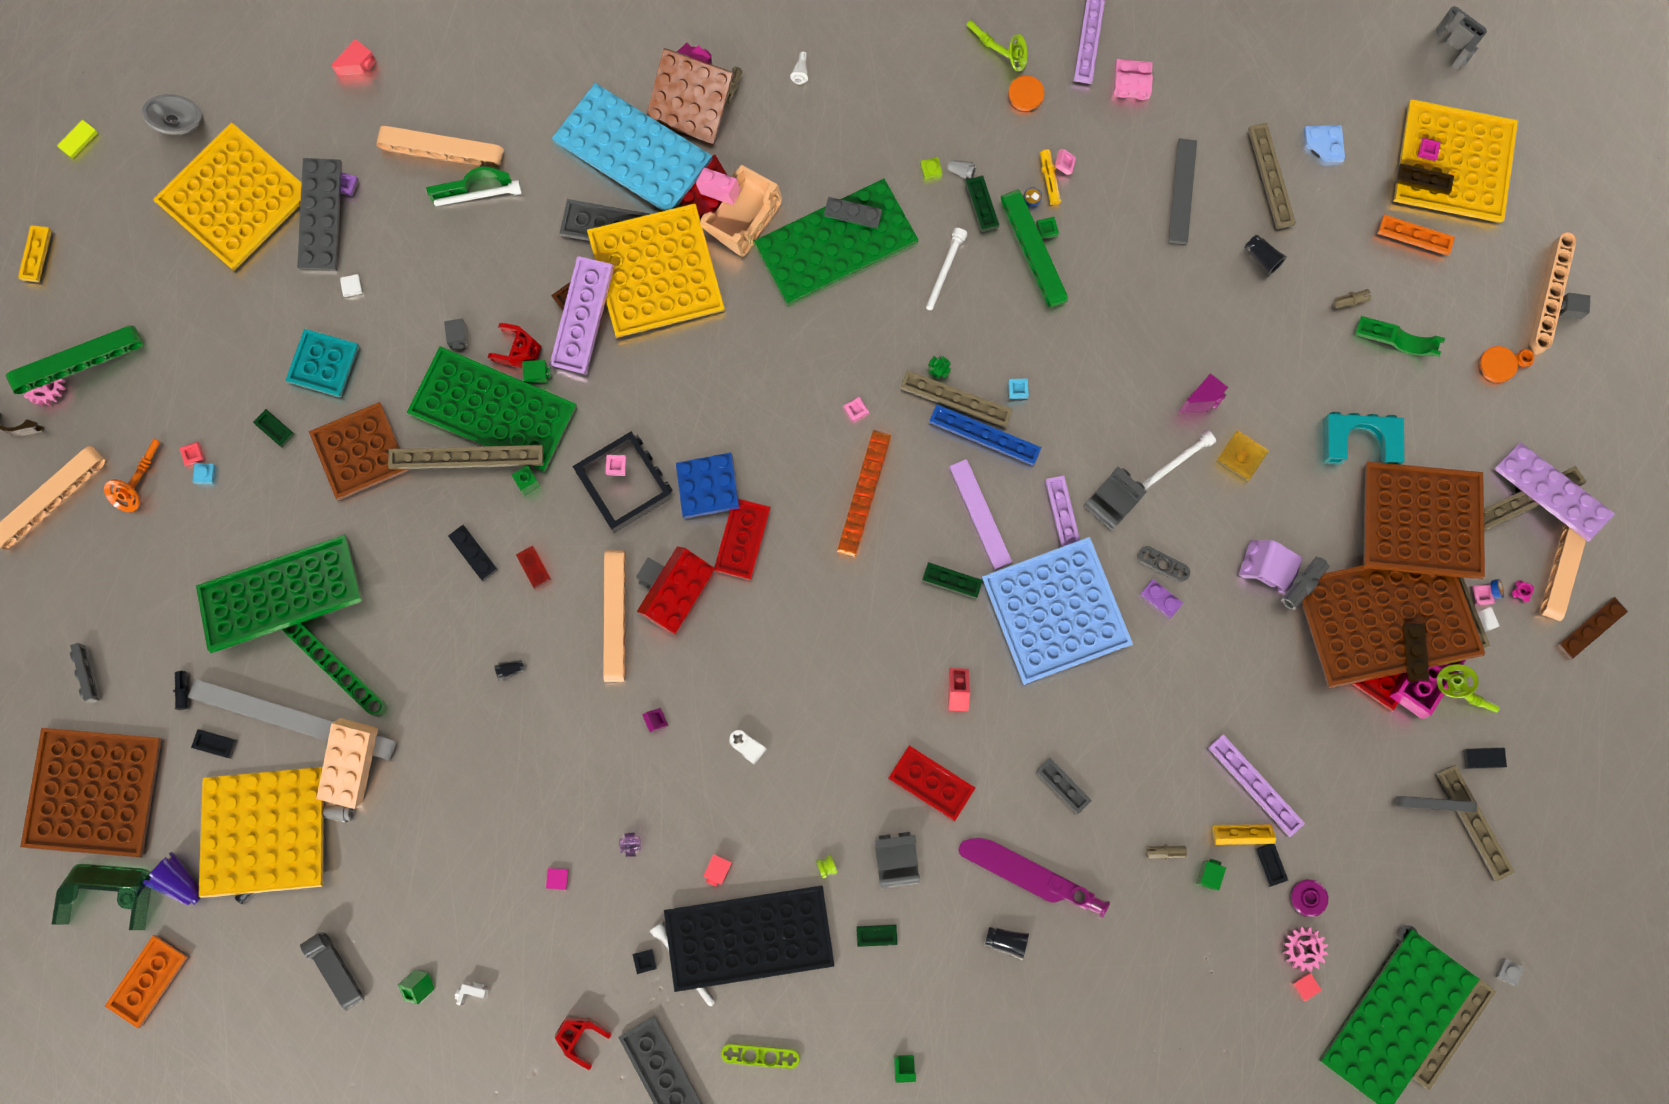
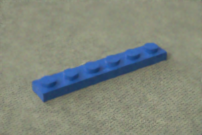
[929,404,1042,466]

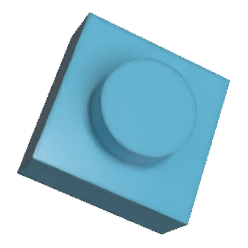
[1008,379,1029,399]
[192,463,216,484]

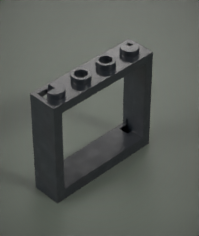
[572,431,673,533]

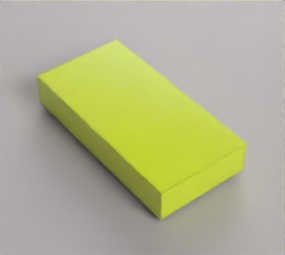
[57,119,98,159]

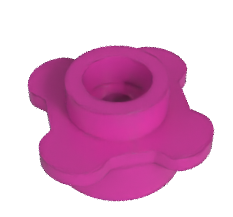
[1512,580,1534,602]

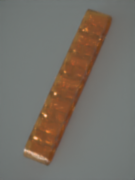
[837,430,891,557]

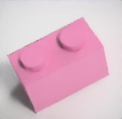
[696,167,741,205]

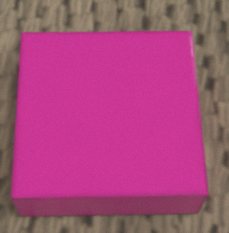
[1417,138,1441,161]
[546,868,569,890]

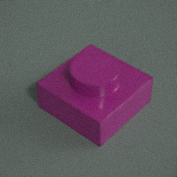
[642,708,668,733]

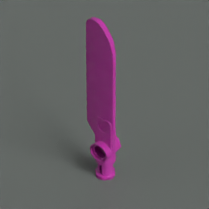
[959,838,1110,918]

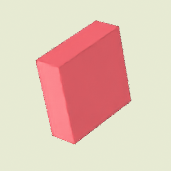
[180,442,205,467]
[1292,973,1322,1001]

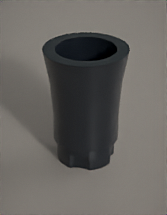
[1244,235,1287,276]
[985,927,1029,961]

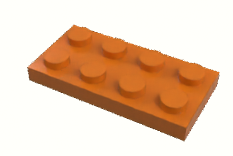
[105,935,188,1028]

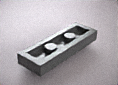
[824,197,882,229]
[70,643,100,703]
[1036,758,1092,815]

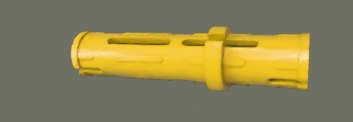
[1039,149,1062,205]

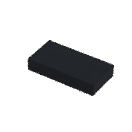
[191,729,237,759]
[1464,748,1507,769]
[1254,844,1289,887]

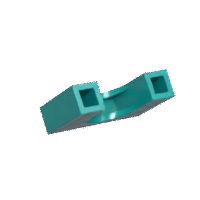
[1323,412,1405,464]

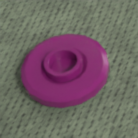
[1291,879,1329,917]

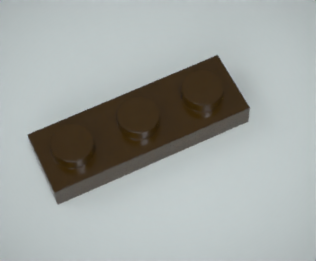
[1395,163,1454,195]
[1403,623,1429,682]

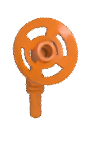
[104,438,161,512]

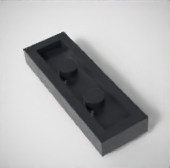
[448,525,498,581]

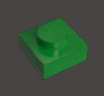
[1036,217,1059,240]

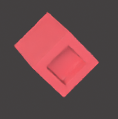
[703,854,732,887]

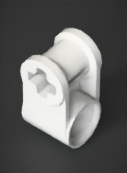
[729,730,767,765]

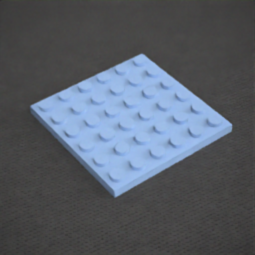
[982,537,1133,685]

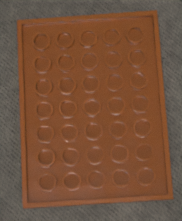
[1301,565,1485,688]

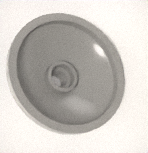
[142,94,201,135]

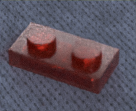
[516,546,551,589]

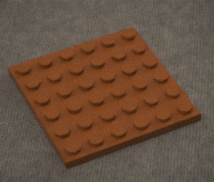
[1364,461,1485,580]
[20,728,162,858]

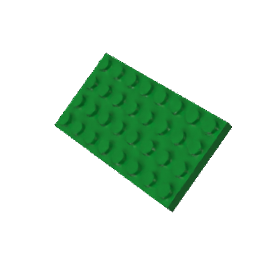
[754,178,919,306]
[407,346,577,473]
[196,534,362,654]
[1319,929,1480,1104]

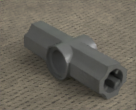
[1281,556,1330,610]

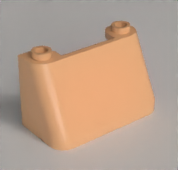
[700,165,782,257]

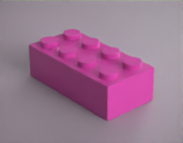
[1390,660,1466,719]

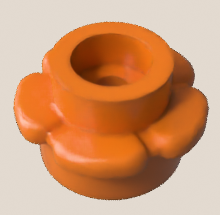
[1516,350,1535,367]

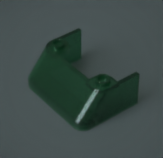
[51,864,151,930]

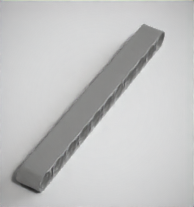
[188,679,396,760]

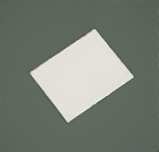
[1477,607,1500,632]

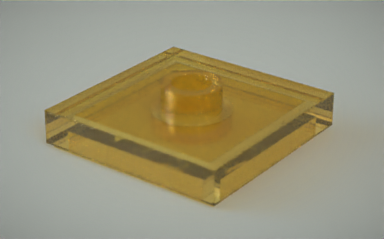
[1216,430,1269,482]

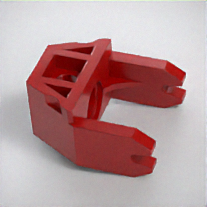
[487,323,542,368]
[555,1017,612,1070]

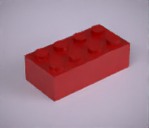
[637,546,715,634]

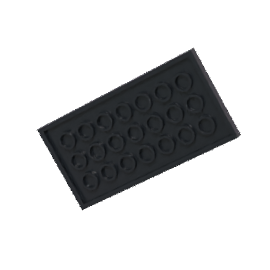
[664,885,835,992]

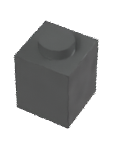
[1560,293,1591,319]
[444,319,469,350]
[636,557,664,589]

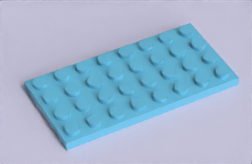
[552,83,713,211]

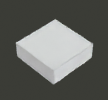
[340,274,363,297]

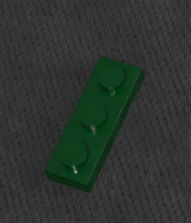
[965,175,999,232]
[922,562,983,599]

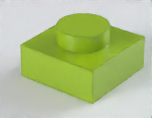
[920,157,943,180]

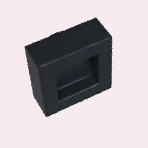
[632,949,657,974]

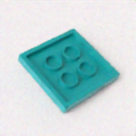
[285,329,359,398]

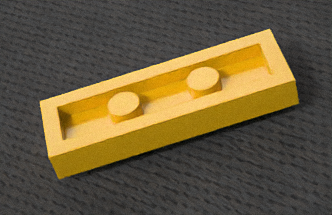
[18,225,52,282]
[1212,824,1276,845]

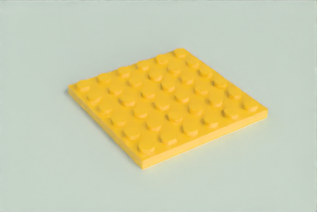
[1393,99,1518,223]
[153,122,302,271]
[587,204,725,338]
[199,767,324,898]

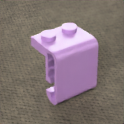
[1239,540,1303,594]

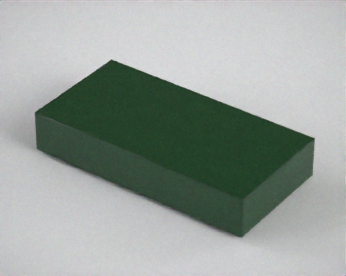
[253,409,295,448]
[856,925,898,947]

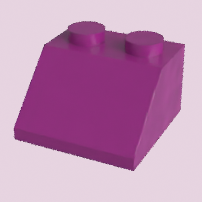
[1179,373,1228,413]

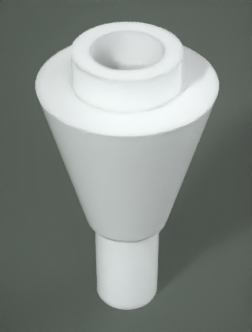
[790,52,808,84]

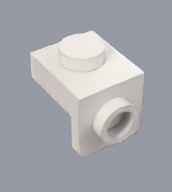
[455,982,489,1005]

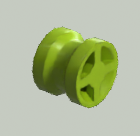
[816,855,837,879]

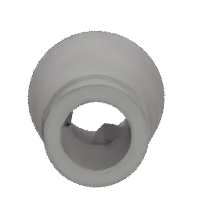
[948,160,976,180]
[323,804,355,823]

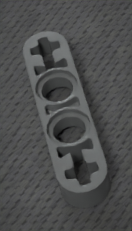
[1396,796,1477,812]

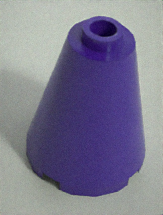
[143,852,201,906]

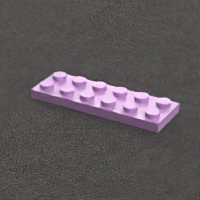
[549,256,614,375]
[1495,442,1615,542]

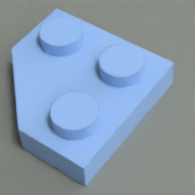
[1304,125,1345,162]

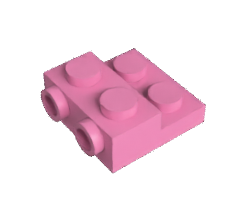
[1113,59,1153,100]

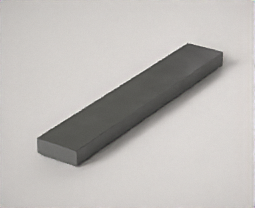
[1168,138,1197,245]

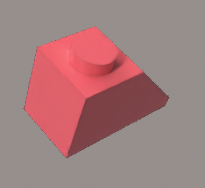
[331,39,376,76]
[948,668,970,711]

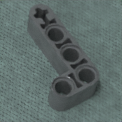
[300,932,365,1011]

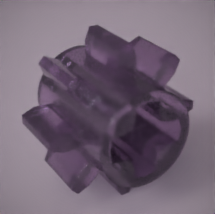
[619,833,641,857]

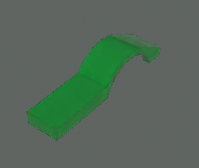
[426,167,512,201]
[1355,316,1445,357]

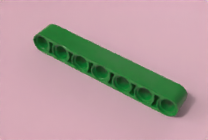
[1001,189,1068,308]
[6,326,143,394]
[283,623,387,717]

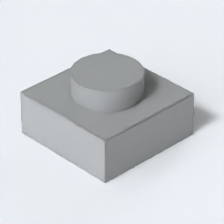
[1495,958,1524,986]

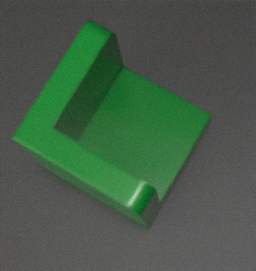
[398,970,434,1005]
[894,1055,916,1083]

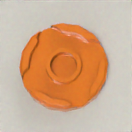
[1008,75,1045,112]
[1479,346,1518,383]

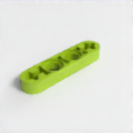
[721,1044,800,1069]

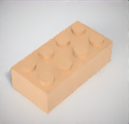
[316,718,378,809]

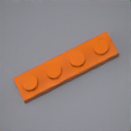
[1377,215,1455,256]

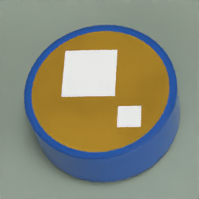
[1023,187,1042,207]
[1490,579,1504,599]

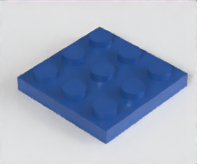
[676,452,740,519]

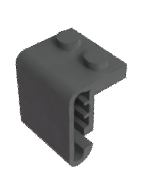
[1436,6,1487,70]
[1084,467,1147,530]
[874,832,920,889]

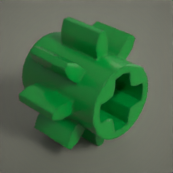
[928,355,951,379]

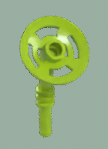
[966,20,1028,71]
[1437,664,1500,713]

